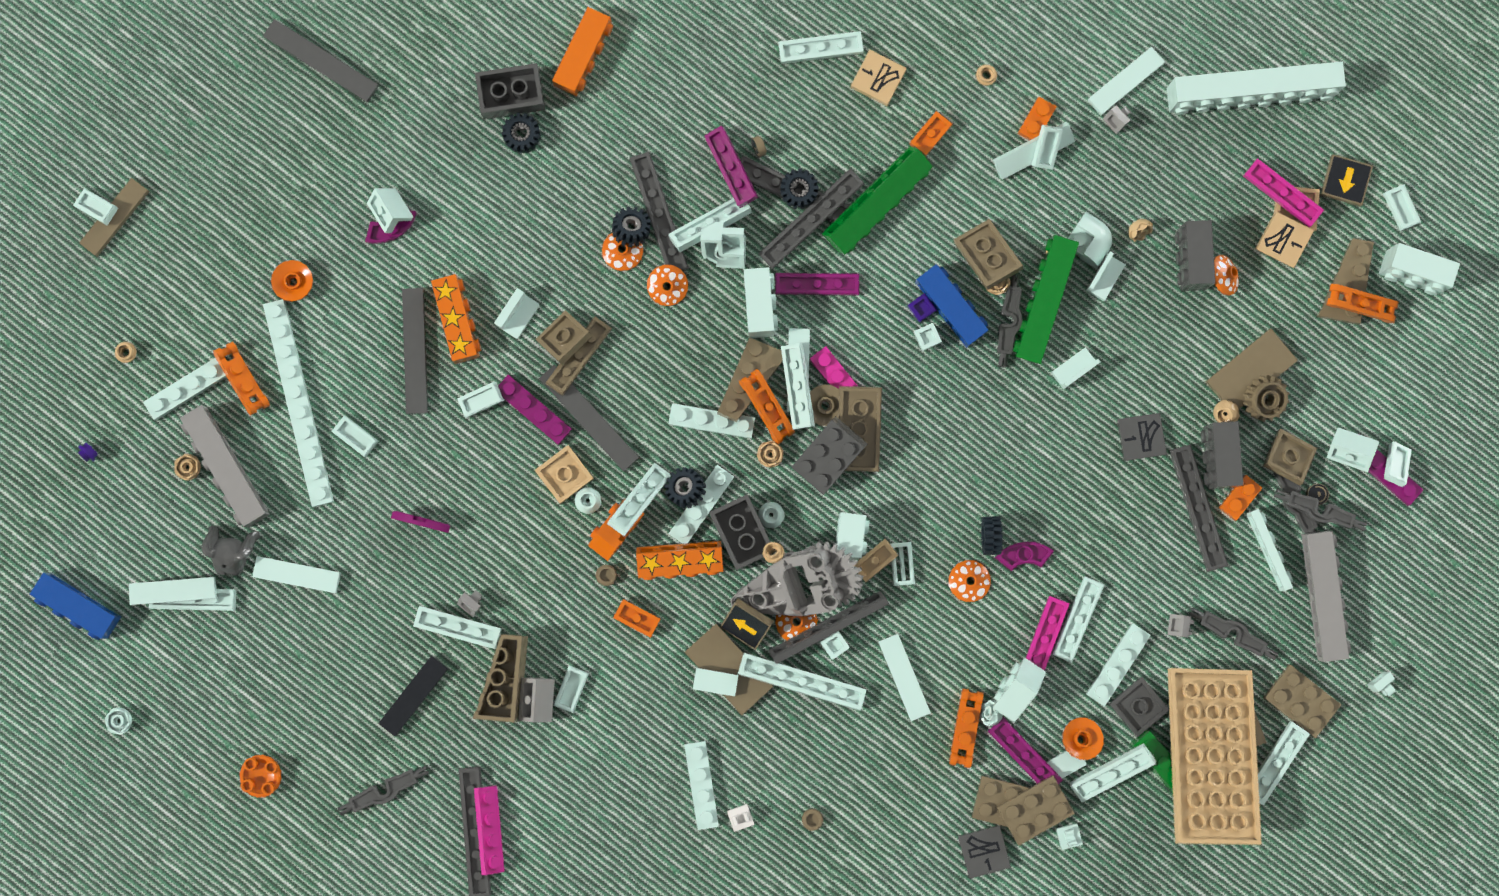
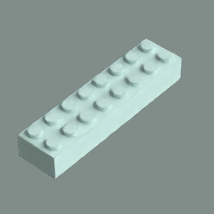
[1166,61,1346,115]

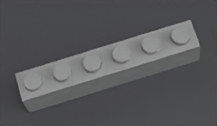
[180,405,270,528]
[1301,531,1351,662]

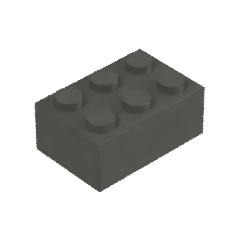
[475,63,545,120]
[1175,220,1215,291]
[792,417,868,495]
[1201,421,1243,490]
[709,494,775,571]

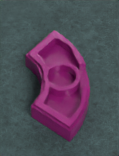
[365,210,417,244]
[391,510,450,533]
[994,542,1054,571]

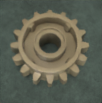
[1243,375,1289,422]

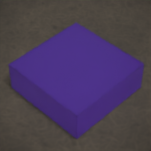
[907,293,937,323]

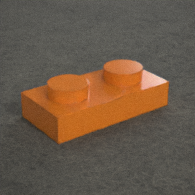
[1017,97,1057,140]
[910,111,952,157]
[1218,475,1262,521]
[613,599,661,638]

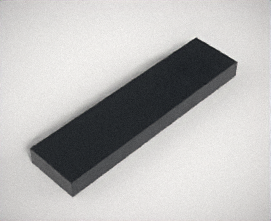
[378,656,449,736]

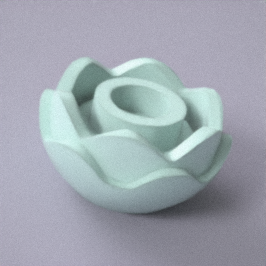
[575,487,601,514]
[758,502,785,528]
[980,700,1003,726]
[105,708,132,735]

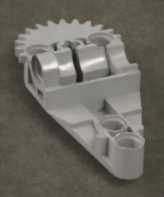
[730,541,863,616]

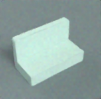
[367,188,413,233]
[1086,251,1126,301]
[494,288,540,339]
[1051,347,1100,389]
[1327,428,1379,472]

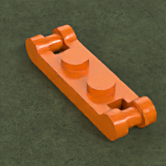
[1326,284,1399,323]
[213,342,270,415]
[739,369,795,445]
[949,688,984,768]

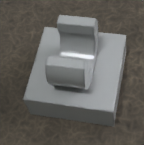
[1103,105,1131,134]
[457,590,482,617]
[1167,614,1194,638]

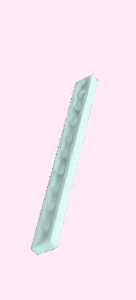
[263,299,334,507]

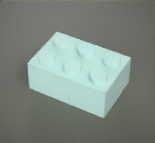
[1379,243,1460,295]
[744,267,778,338]

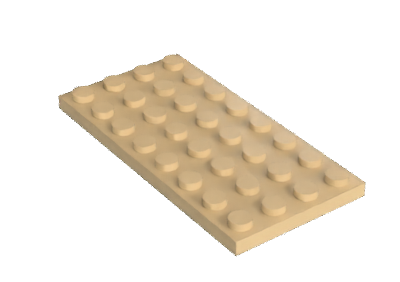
[1168,668,1262,845]

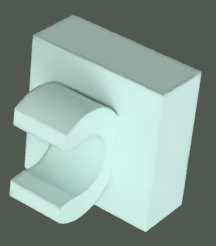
[913,323,942,351]
[820,631,850,660]
[1367,672,1396,696]
[1056,823,1083,850]

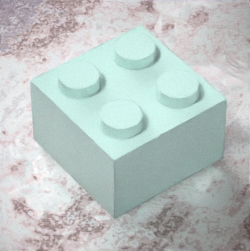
[836,512,870,560]
[993,658,1046,722]

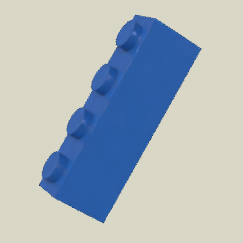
[915,264,988,348]
[29,572,121,640]

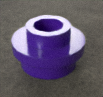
[78,442,98,462]

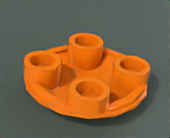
[240,755,281,798]

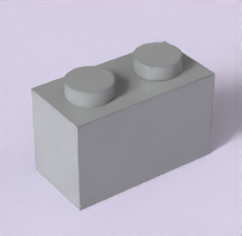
[518,678,555,723]

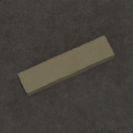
[79,178,150,257]
[546,317,612,396]

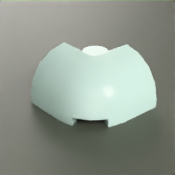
[1068,212,1112,269]
[700,221,746,268]

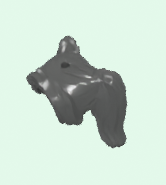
[201,525,260,576]

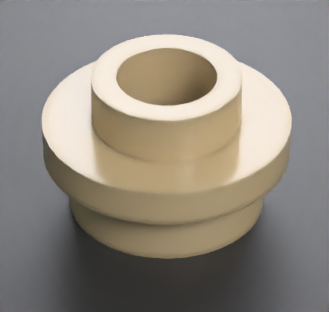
[976,65,997,86]
[115,342,137,363]
[763,542,784,563]

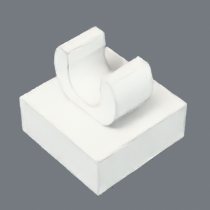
[727,804,754,832]

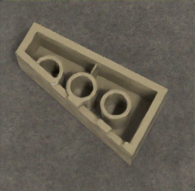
[472,634,528,723]

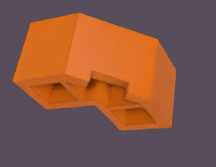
[588,499,645,561]

